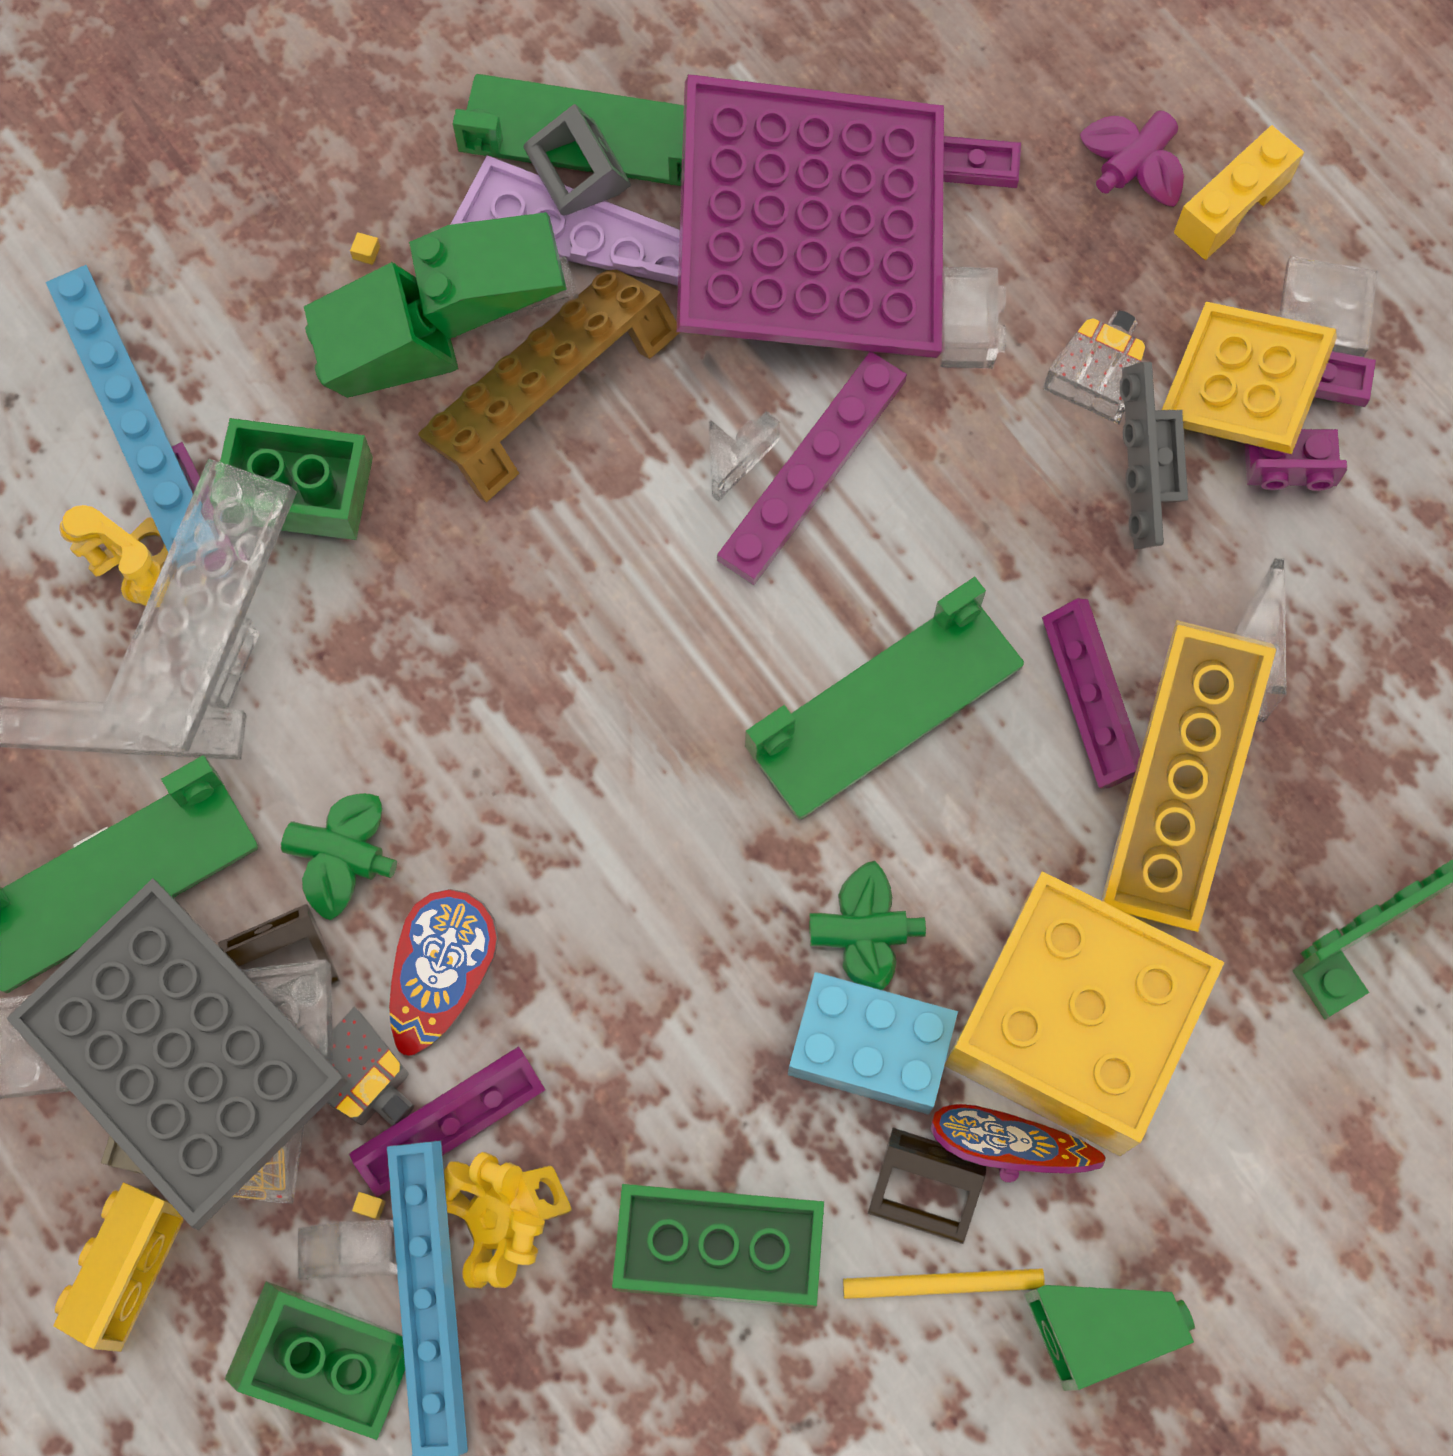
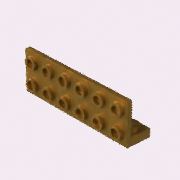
[418,270,680,502]

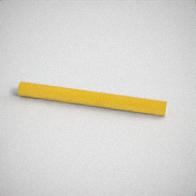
[843,1268,1045,1299]

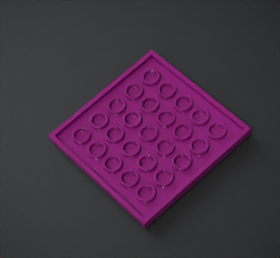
[676,74,944,358]

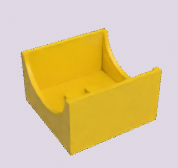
[944,871,1225,1156]

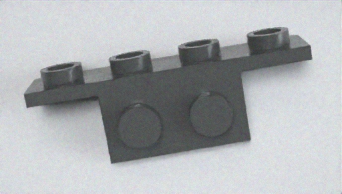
[1120,362,1188,549]

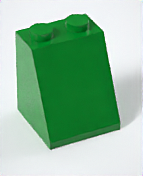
[303,262,459,398]
[1024,1285,1195,1391]

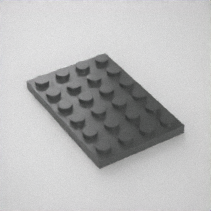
[6,878,348,1230]

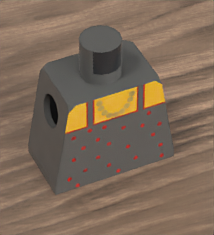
[316,1007,414,1126]

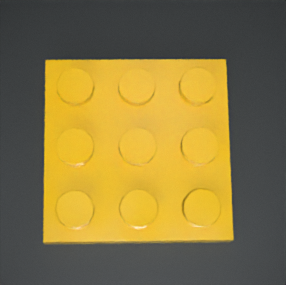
[1162,302,1337,454]

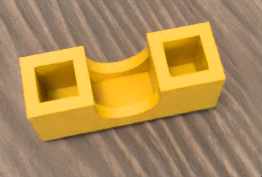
[1174,125,1304,261]

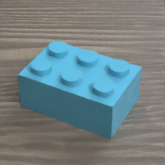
[788,972,958,1115]

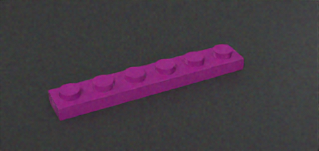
[717,351,907,585]

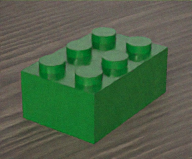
[211,418,373,540]

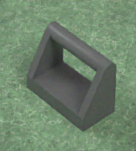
[523,104,631,216]

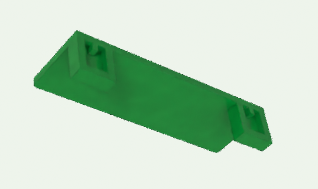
[452,74,684,186]
[745,576,1024,819]
[0,755,258,993]
[1292,859,1453,1020]

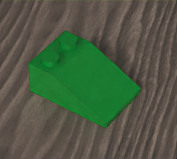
[409,212,567,339]
[225,1281,405,1440]

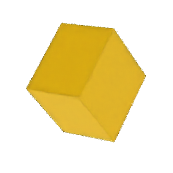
[350,232,380,265]
[352,1192,386,1221]

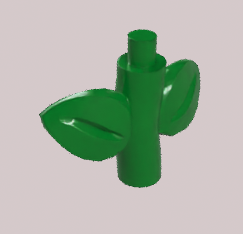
[281,793,397,920]
[809,861,926,990]

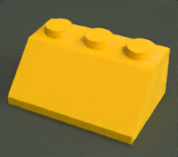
[53,1182,184,1352]

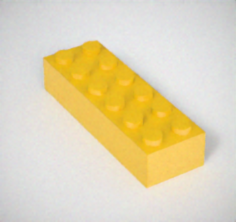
[1102,620,1276,932]

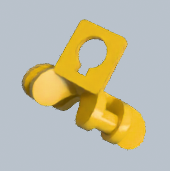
[59,505,171,606]
[444,1152,571,1288]

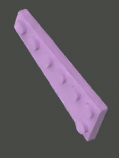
[450,155,680,285]

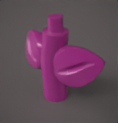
[1080,110,1184,208]

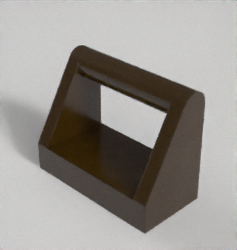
[218,903,340,1008]
[867,1128,986,1244]

